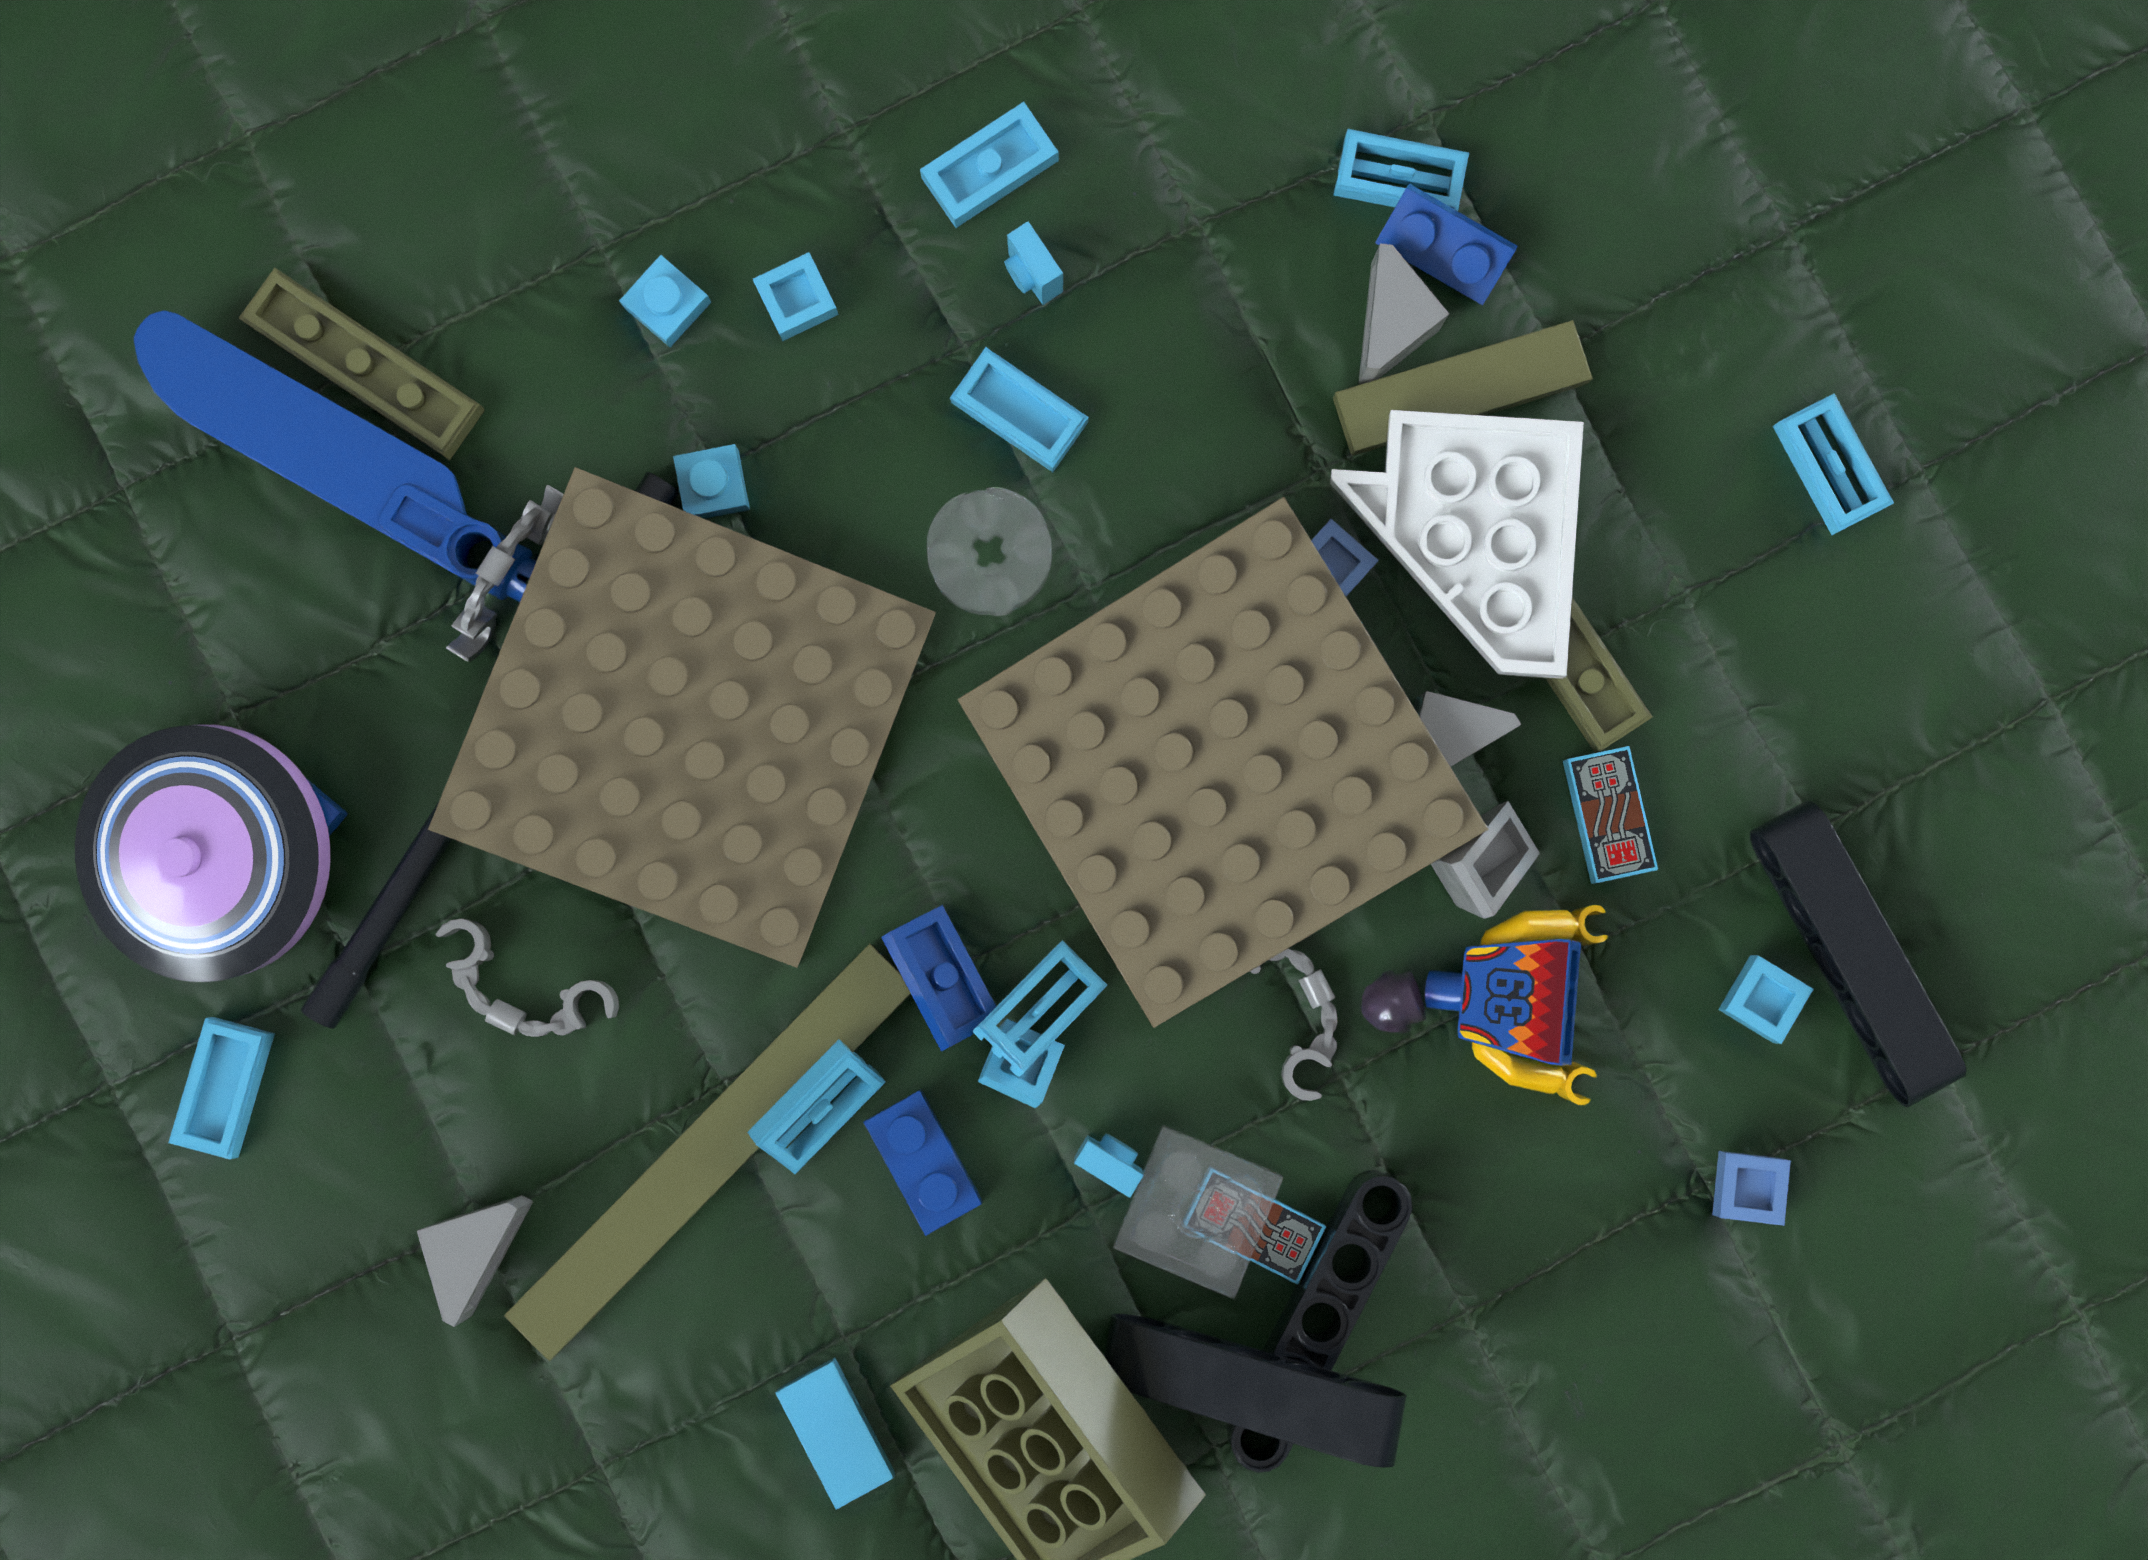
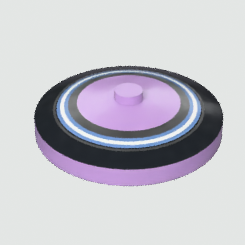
[75,725,330,982]

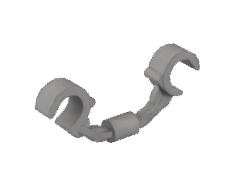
[446,485,564,662]
[436,919,619,1037]
[1250,949,1337,1101]

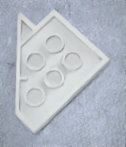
[1330,410,1584,679]

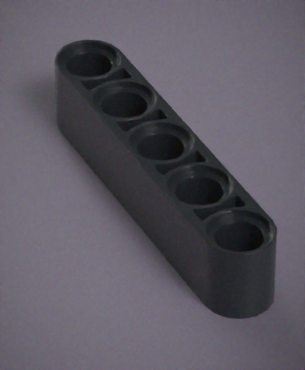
[1750,800,1967,1107]
[1226,1170,1412,1473]
[1104,1313,1407,1468]

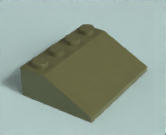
[890,1278,1206,1560]

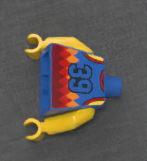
[1425,905,1608,1105]

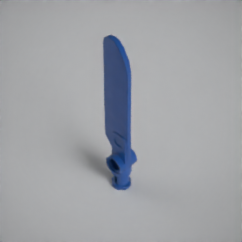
[133,310,536,603]

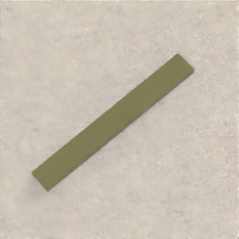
[504,944,911,1362]

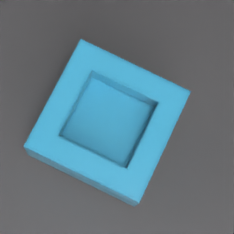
[1004,222,1063,305]
[753,252,839,341]
[619,255,711,347]
[673,444,750,519]
[1718,955,1813,1044]
[978,1019,1065,1108]
[1074,1133,1144,1198]

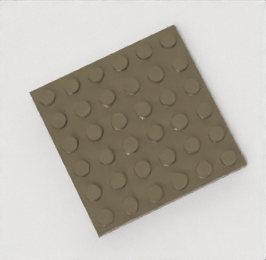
[428,467,936,968]
[957,497,1489,1028]

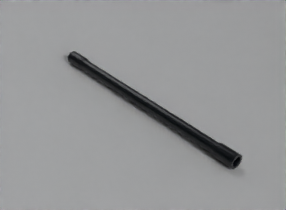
[301,471,679,1029]

